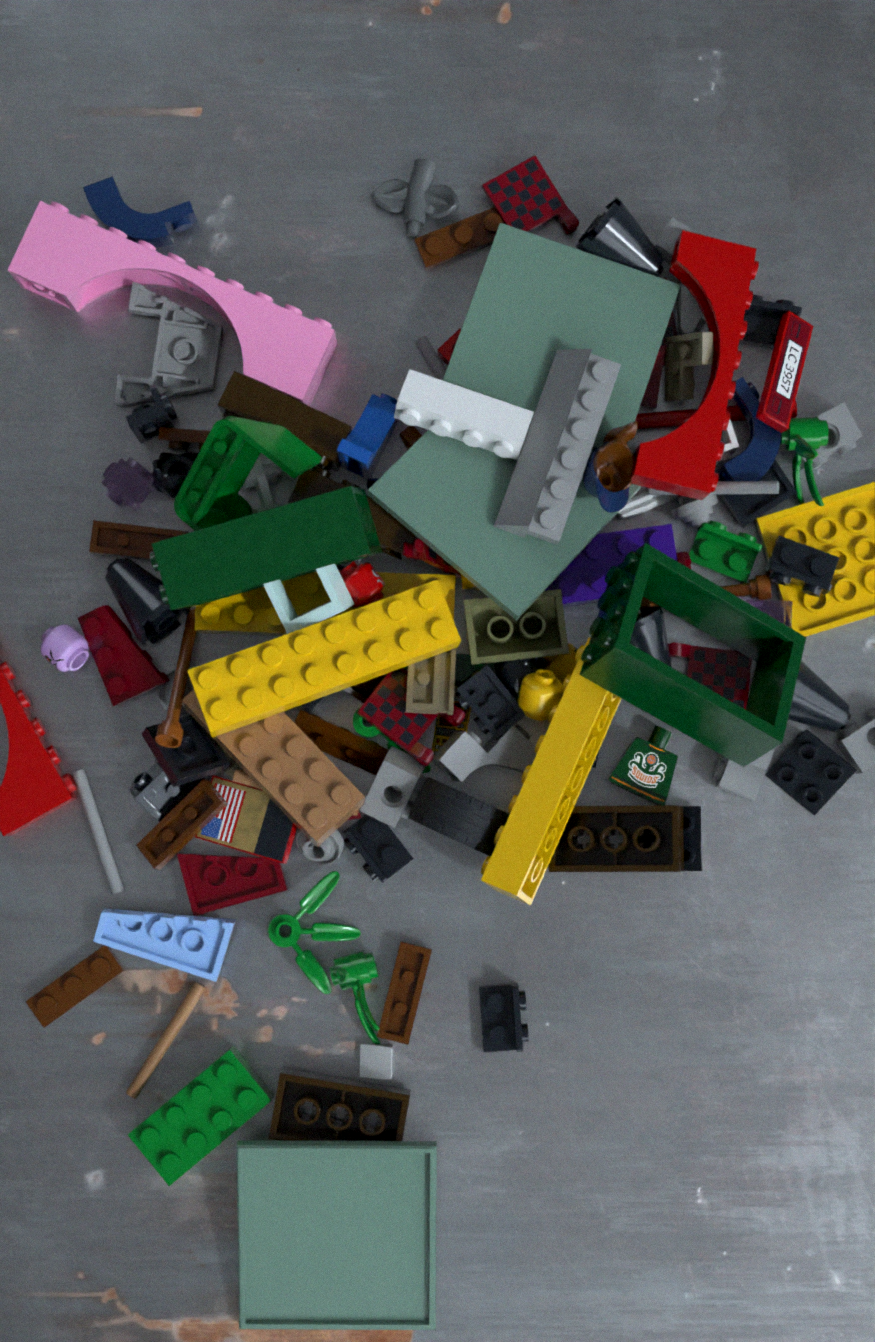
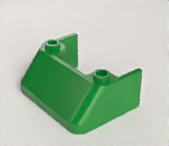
[174,416,323,531]

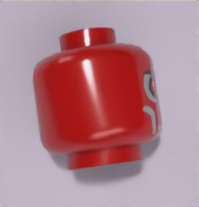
[339,561,385,609]

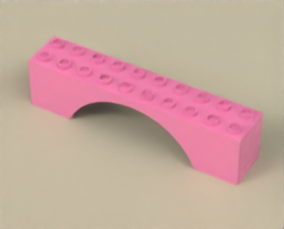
[8,201,338,406]

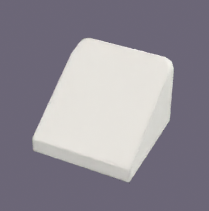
[360,1044,393,1080]

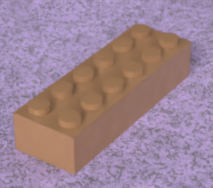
[182,689,365,848]

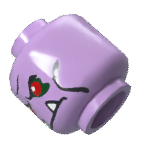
[40,624,89,672]

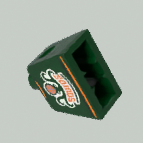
[605,725,678,805]

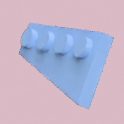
[93,908,236,982]

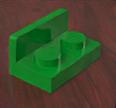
[689,520,763,584]

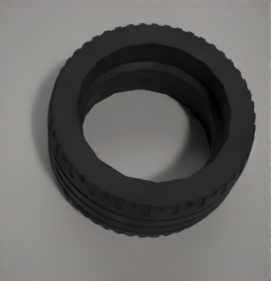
[408,777,510,856]

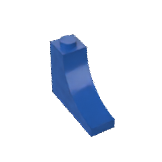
[337,393,398,480]

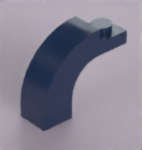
[83,176,198,248]
[719,377,781,497]

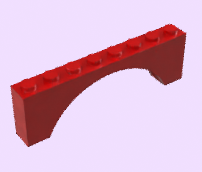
[631,230,759,500]
[0,648,78,837]

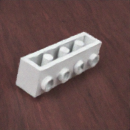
[394,369,534,460]

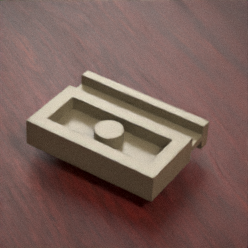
[405,649,456,715]

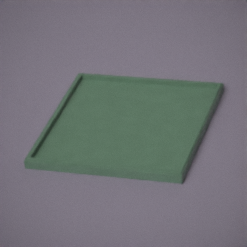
[443,223,681,451]
[367,429,642,620]
[236,1140,437,1330]

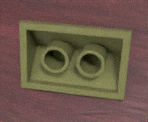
[464,589,569,665]

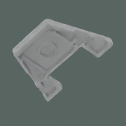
[113,282,223,406]

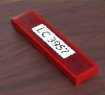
[756,311,814,433]

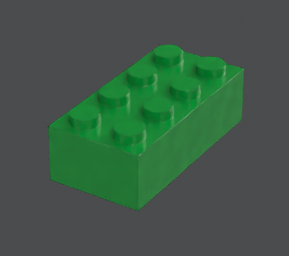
[128,1045,274,1186]

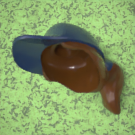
[583,421,638,513]

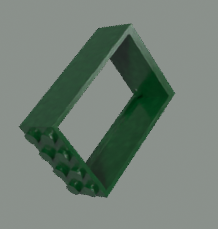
[150,486,383,610]
[580,543,806,767]

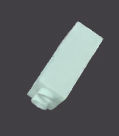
[263,564,354,634]

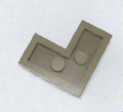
[665,332,714,401]

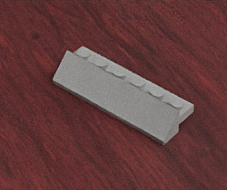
[494,349,621,545]

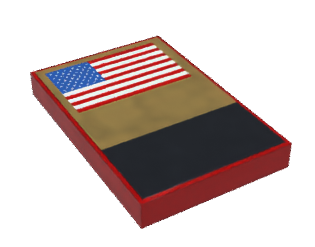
[195,776,297,864]

